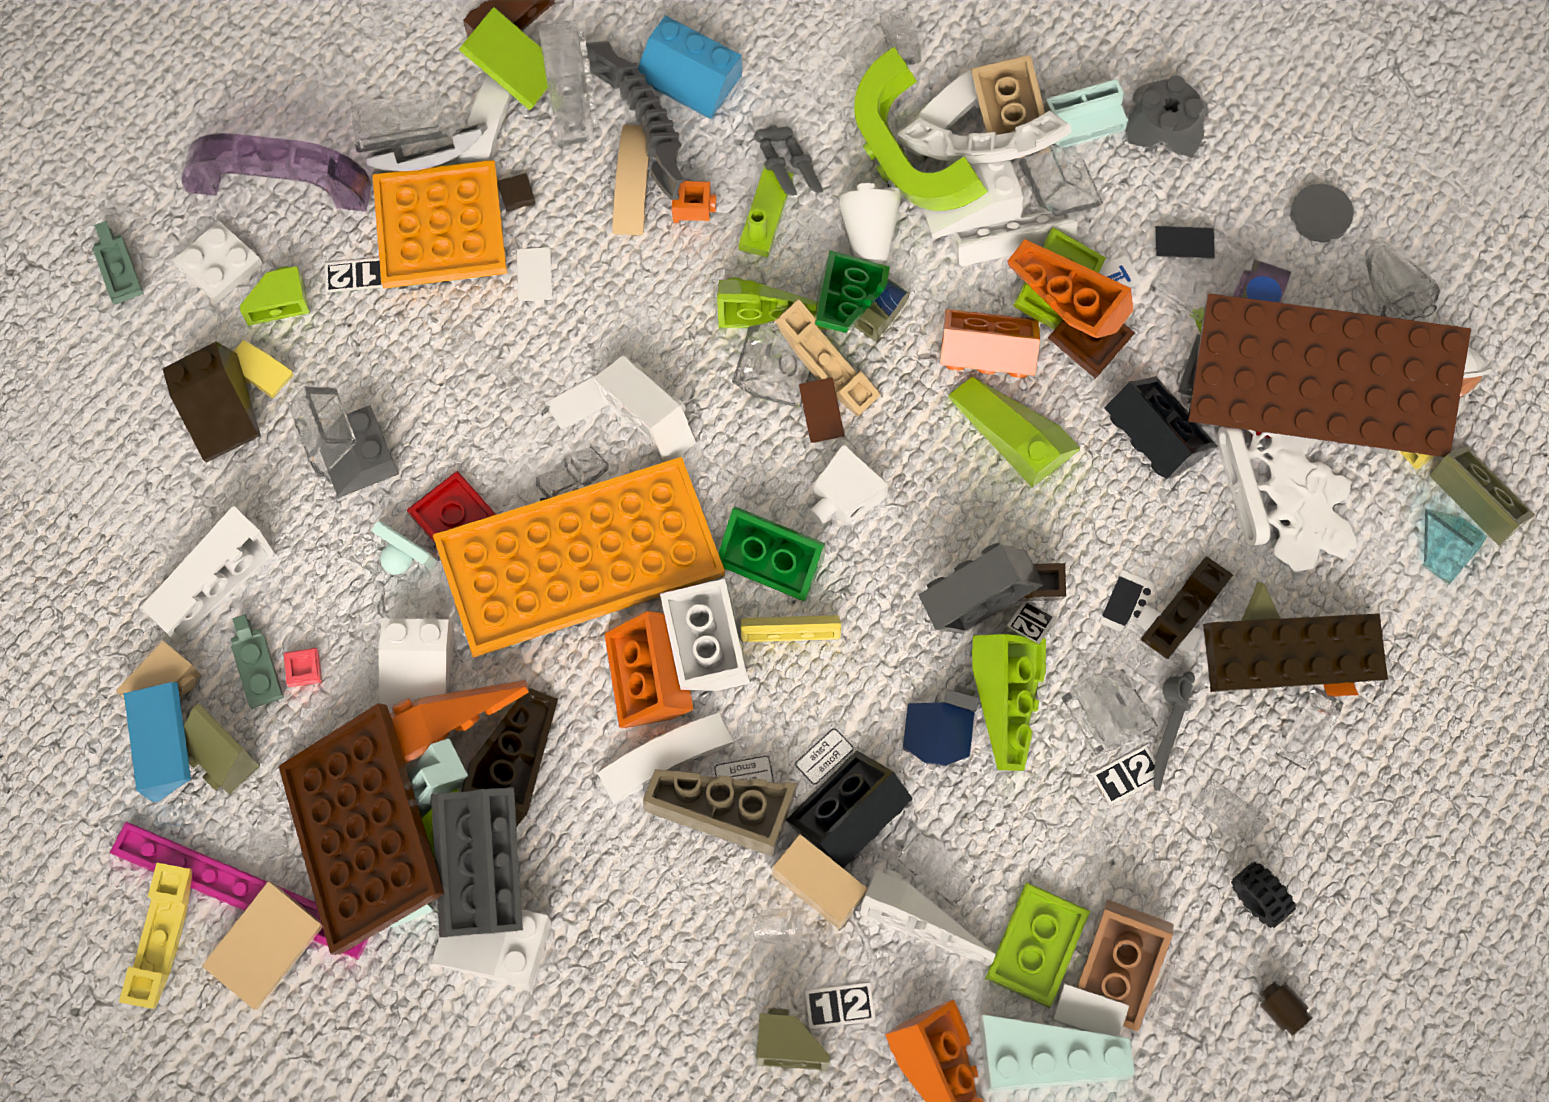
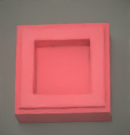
[284,648,322,688]

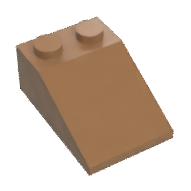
[1077,899,1174,1032]

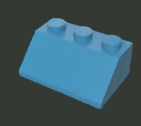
[638,15,742,119]

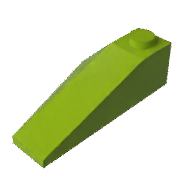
[717,277,828,329]
[948,376,1080,488]
[972,634,1046,771]

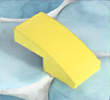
[234,340,293,399]

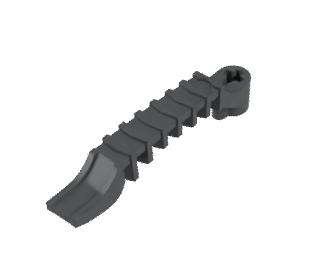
[575,41,684,200]

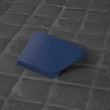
[903,702,975,766]

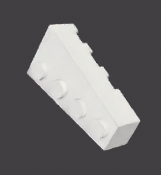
[141,505,275,643]

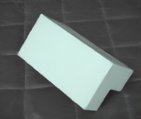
[1044,79,1128,150]
[408,739,468,818]

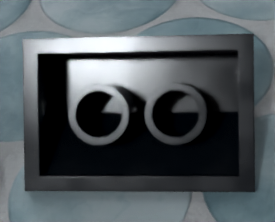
[1104,377,1218,479]
[786,750,913,868]

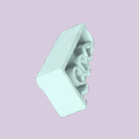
[979,1015,1135,1092]

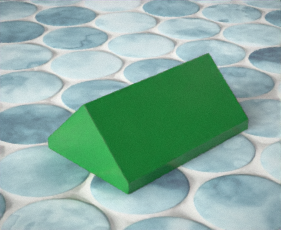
[718,506,826,601]

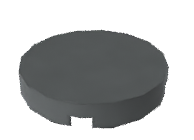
[1290,183,1354,243]

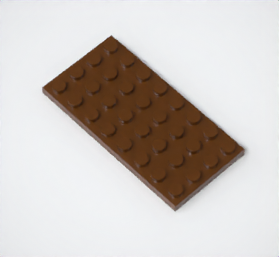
[1187,293,1471,457]

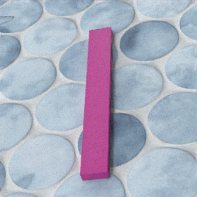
[109,821,369,960]

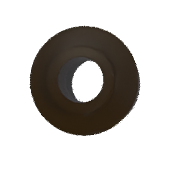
[1259,981,1313,1036]

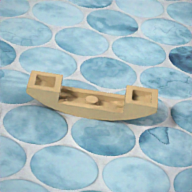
[612,125,650,236]
[775,299,881,416]

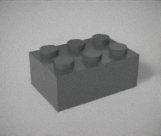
[918,543,1044,634]

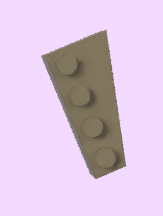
[643,769,797,857]

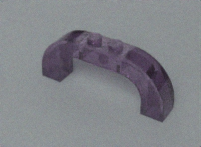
[181,133,372,212]

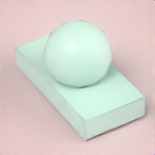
[371,521,439,575]

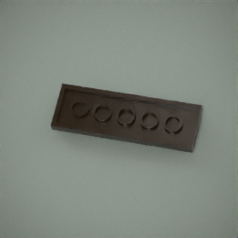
[1203,613,1388,692]

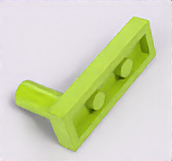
[739,166,793,257]

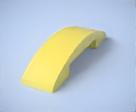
[119,863,192,1009]

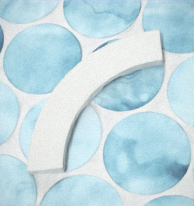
[897,110,1071,163]

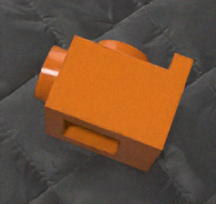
[672,181,717,223]

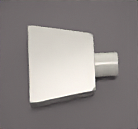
[809,445,888,525]

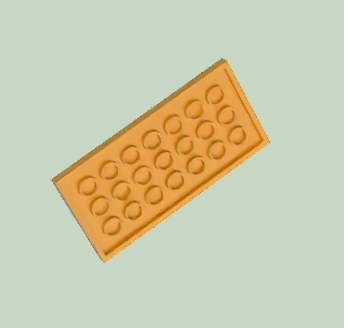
[433,457,725,658]

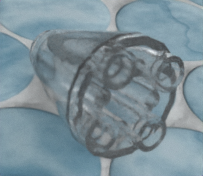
[1365,241,1440,320]

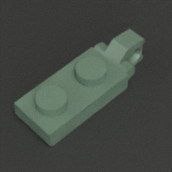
[92,221,144,305]
[231,614,284,709]

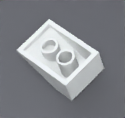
[922,160,1024,238]
[379,618,454,713]
[431,909,552,991]

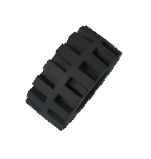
[1231,862,1296,928]

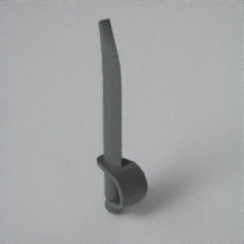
[1154,671,1195,791]

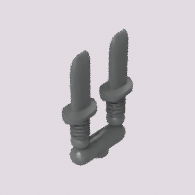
[754,125,823,196]

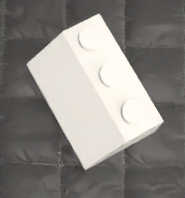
[660,579,750,691]

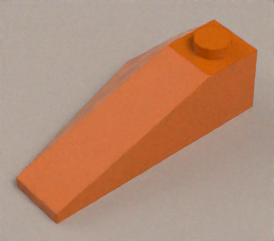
[1007,239,1133,338]
[390,680,529,764]
[885,999,984,1102]

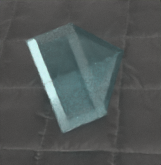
[1422,508,1488,585]

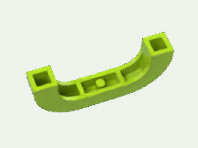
[854,47,988,211]

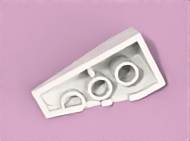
[860,869,996,966]

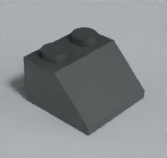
[316,405,399,498]

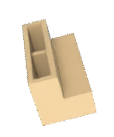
[772,834,868,930]

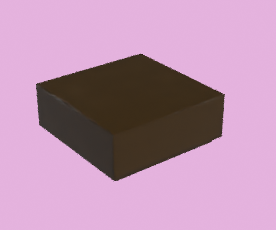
[497,173,536,212]

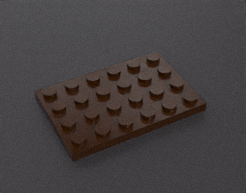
[278,703,445,955]

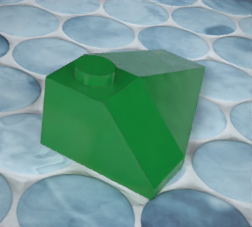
[814,250,890,333]

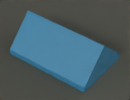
[124,682,191,802]

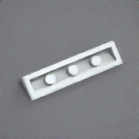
[950,206,1078,266]

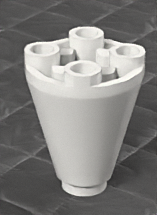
[839,183,900,265]

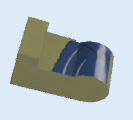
[854,279,910,342]

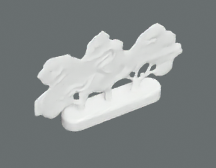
[1217,426,1357,572]

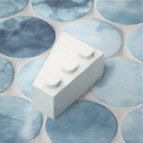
[594,355,696,462]

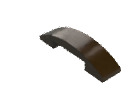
[1140,556,1233,660]

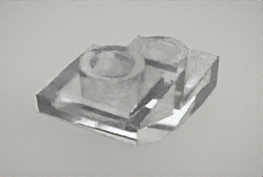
[536,446,609,499]

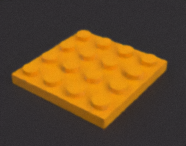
[372,160,507,289]

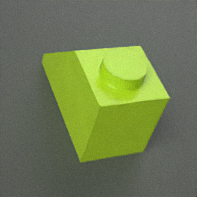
[240,266,310,326]

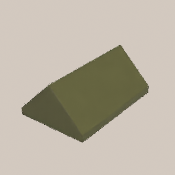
[1430,446,1535,546]

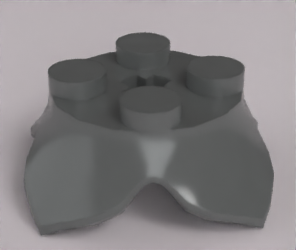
[1127,76,1209,157]

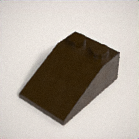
[162,341,261,462]

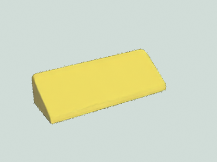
[741,615,841,642]

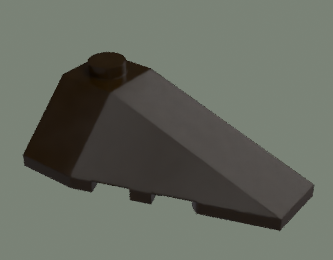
[461,688,558,827]

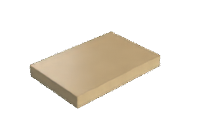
[202,881,323,1010]

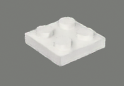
[172,221,263,304]

